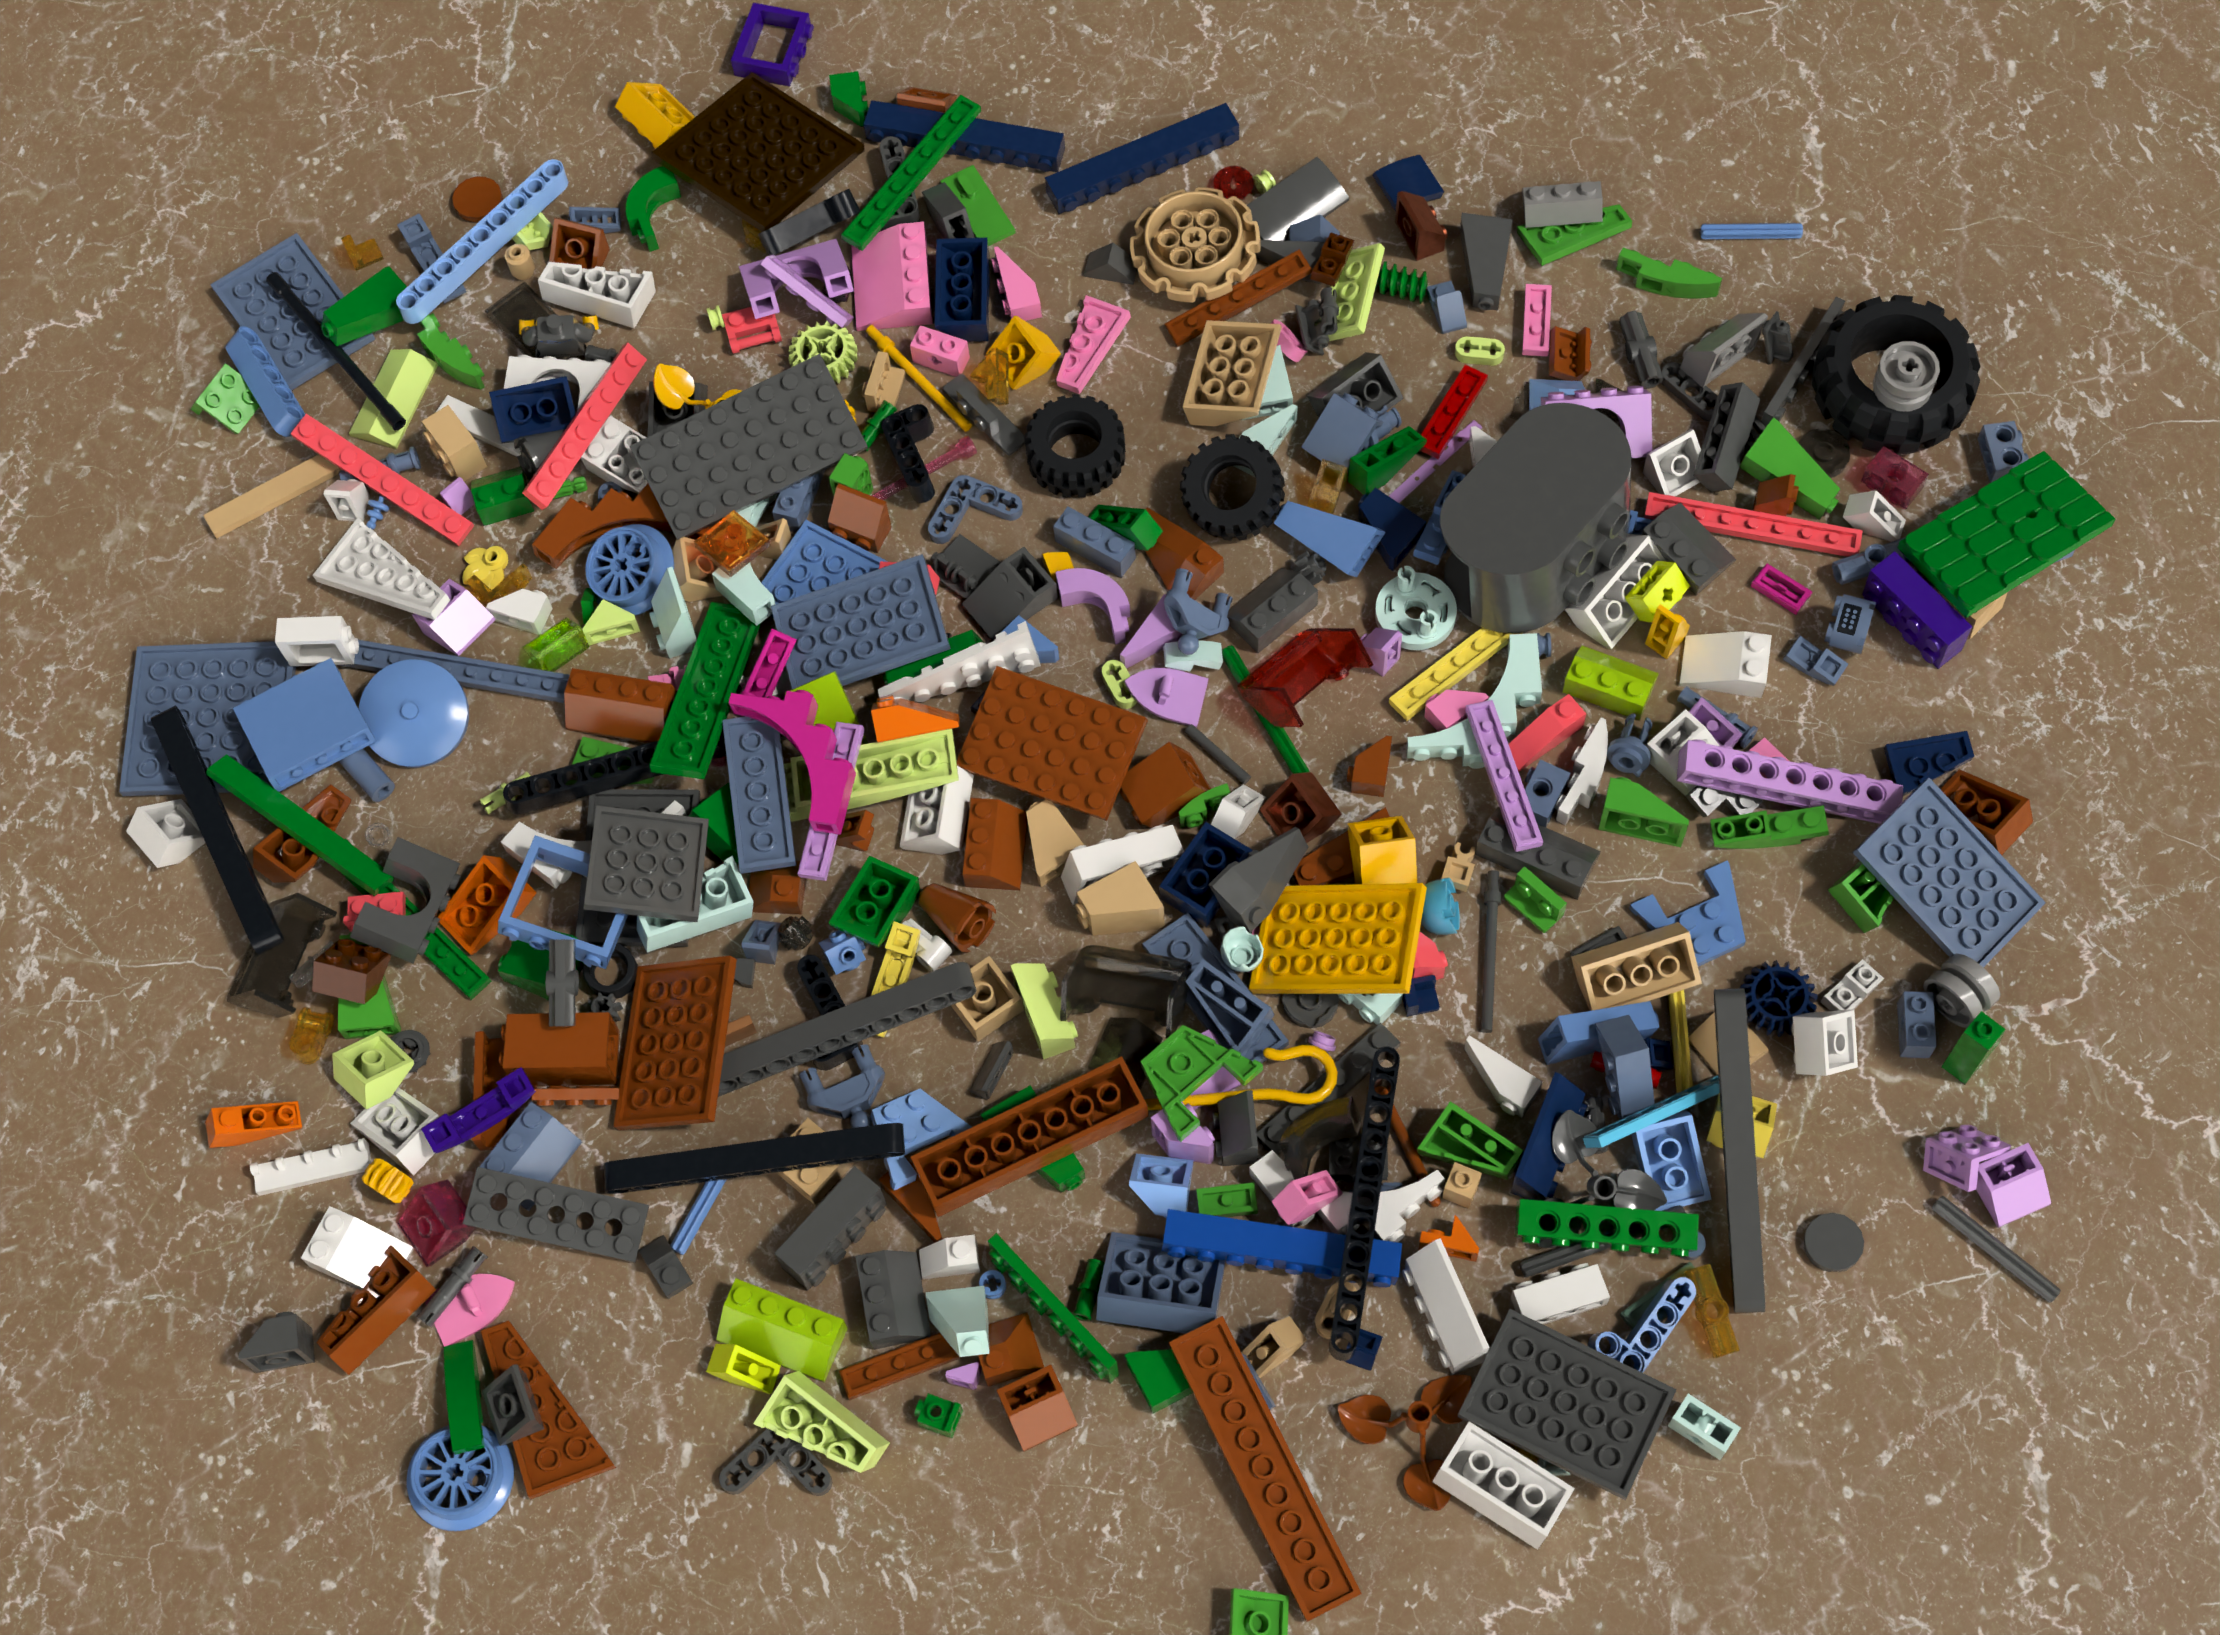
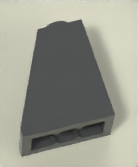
[922,182,975,239]

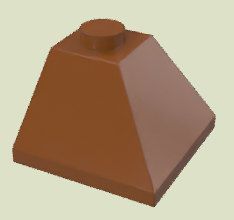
[748,861,806,915]
[978,1312,1044,1387]

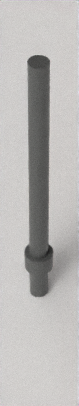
[1481,870,1501,1033]

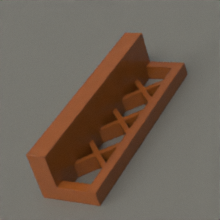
[472,1031,509,1151]

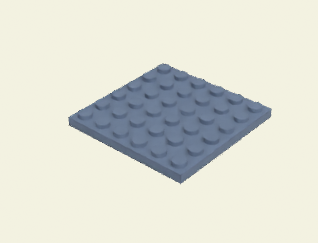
[119,641,296,796]

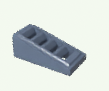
[568,207,621,234]

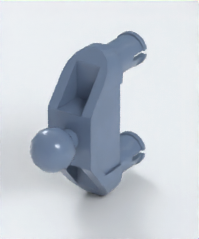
[1164,568,1233,655]
[799,1044,885,1128]

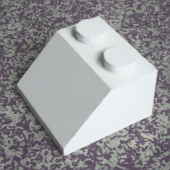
[126,799,205,868]
[1792,1010,1858,1076]

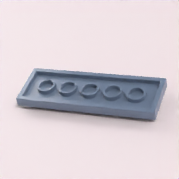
[723,717,796,874]
[1142,913,1289,1063]

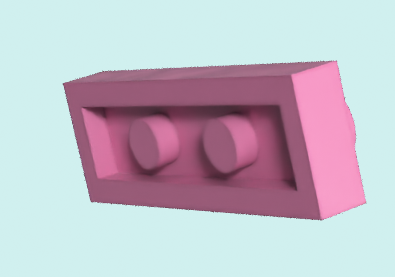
[1522,284,1552,357]

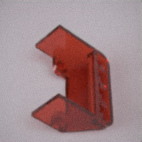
[1237,628,1374,728]

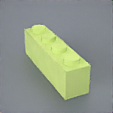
[753,1371,890,1473]

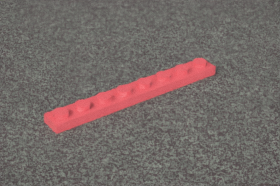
[522,343,647,510]
[291,414,474,546]
[1644,492,1863,557]

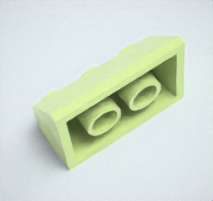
[1011,963,1078,1059]

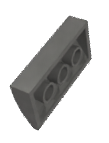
[1247,157,1349,241]

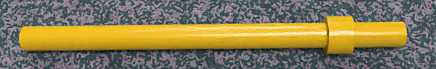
[866,325,972,432]

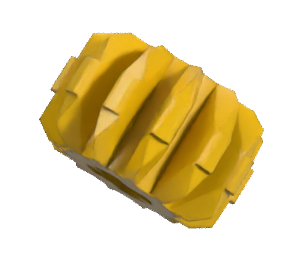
[362,1158,414,1203]

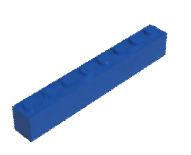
[1162,1209,1402,1288]

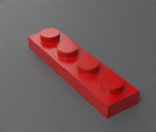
[1420,364,1488,459]

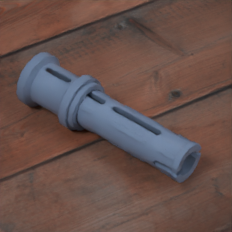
[339,446,421,481]
[1677,686,1758,748]

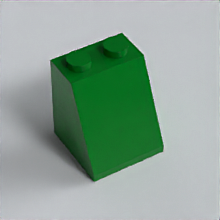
[497,929,584,1000]

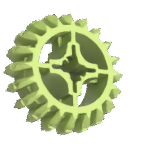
[788,321,858,384]

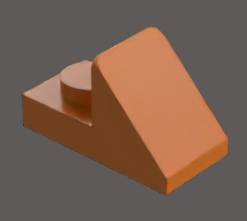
[1418,1215,1479,1262]

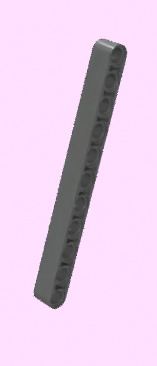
[718,962,977,1097]
[1714,988,1765,1313]

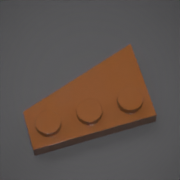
[529,1085,619,1106]

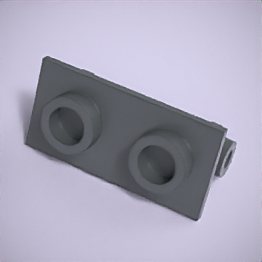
[1295,300,1330,356]
[1762,311,1794,364]

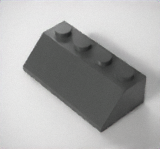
[1475,807,1601,900]

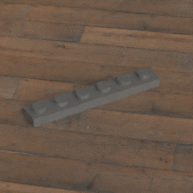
[1761,297,1845,427]
[1257,1022,1400,1155]

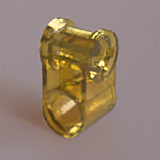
[289,1007,334,1065]

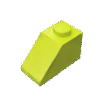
[706,1344,781,1394]

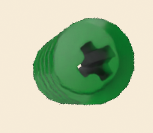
[1374,261,1428,304]

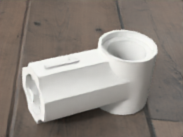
[902,918,953,972]

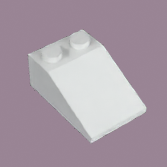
[1679,631,1772,698]
[350,1087,439,1176]
[301,1206,414,1290]

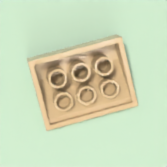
[1182,320,1282,426]

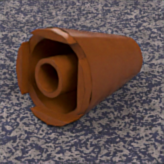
[919,883,996,953]

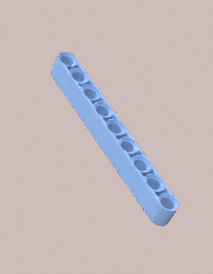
[396,159,569,324]

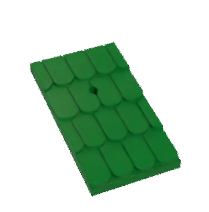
[1897,451,2116,618]

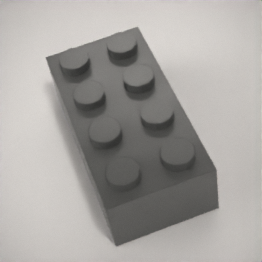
[774,1166,887,1291]

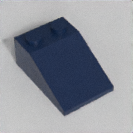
[489,376,576,444]

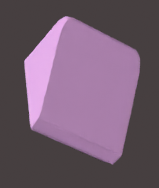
[440,477,475,515]
[945,1362,982,1390]

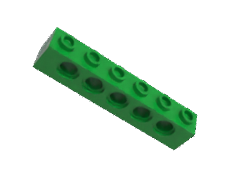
[1515,1199,1699,1257]

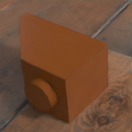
[1347,736,1392,797]

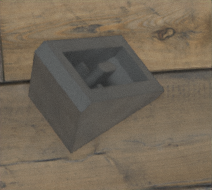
[1084,243,1138,285]

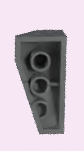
[1209,827,1308,933]

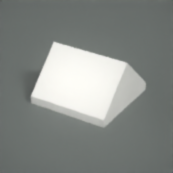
[1643,429,1701,496]

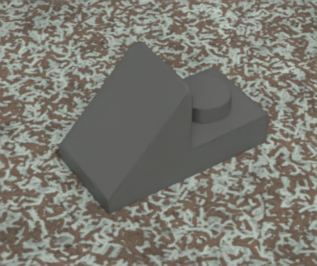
[639,1235,694,1299]

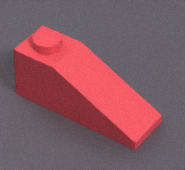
[1509,694,1586,772]

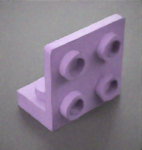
[1923,1125,2011,1192]

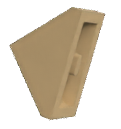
[750,518,792,560]

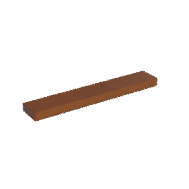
[1165,249,1312,347]

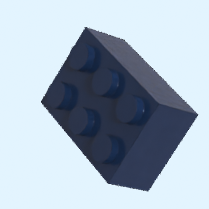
[1159,822,1253,927]

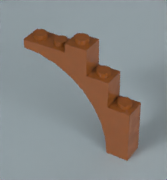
[532,483,711,569]

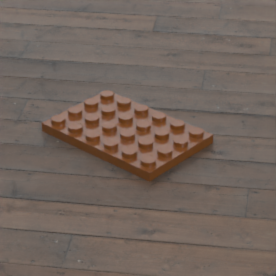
[957,666,1148,821]
[613,955,737,1130]

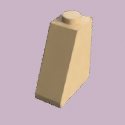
[1026,800,1084,887]

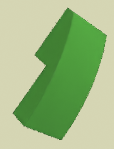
[1179,783,1230,828]

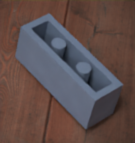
[1053,507,1136,578]

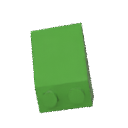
[1598,777,1689,847]

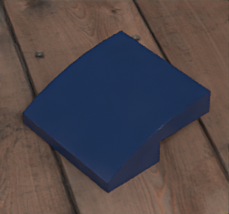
[1372,155,1444,211]

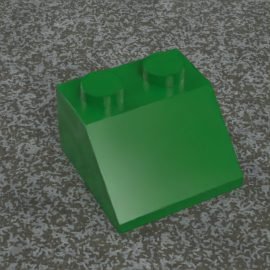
[471,466,534,526]

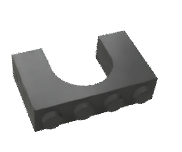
[350,837,461,964]

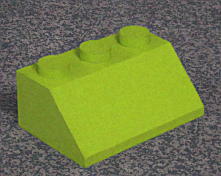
[1562,645,1659,721]

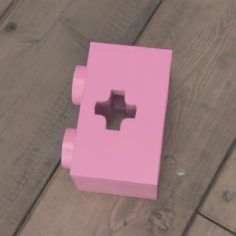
[910,325,970,377]

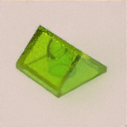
[523,617,590,672]

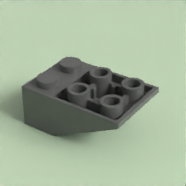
[962,547,1058,642]

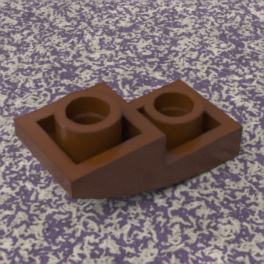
[1311,233,1355,287]

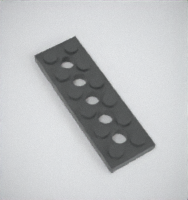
[463,1167,650,1263]

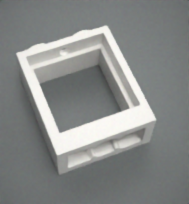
[275,616,359,666]

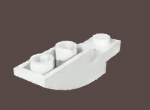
[1555,717,1608,826]

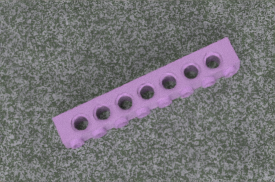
[1677,739,1903,824]

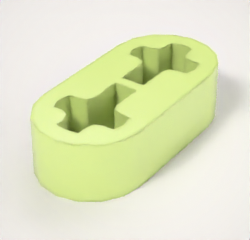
[1455,336,1505,366]
[1102,660,1137,709]

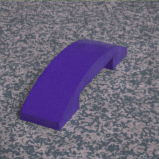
[421,1067,536,1154]

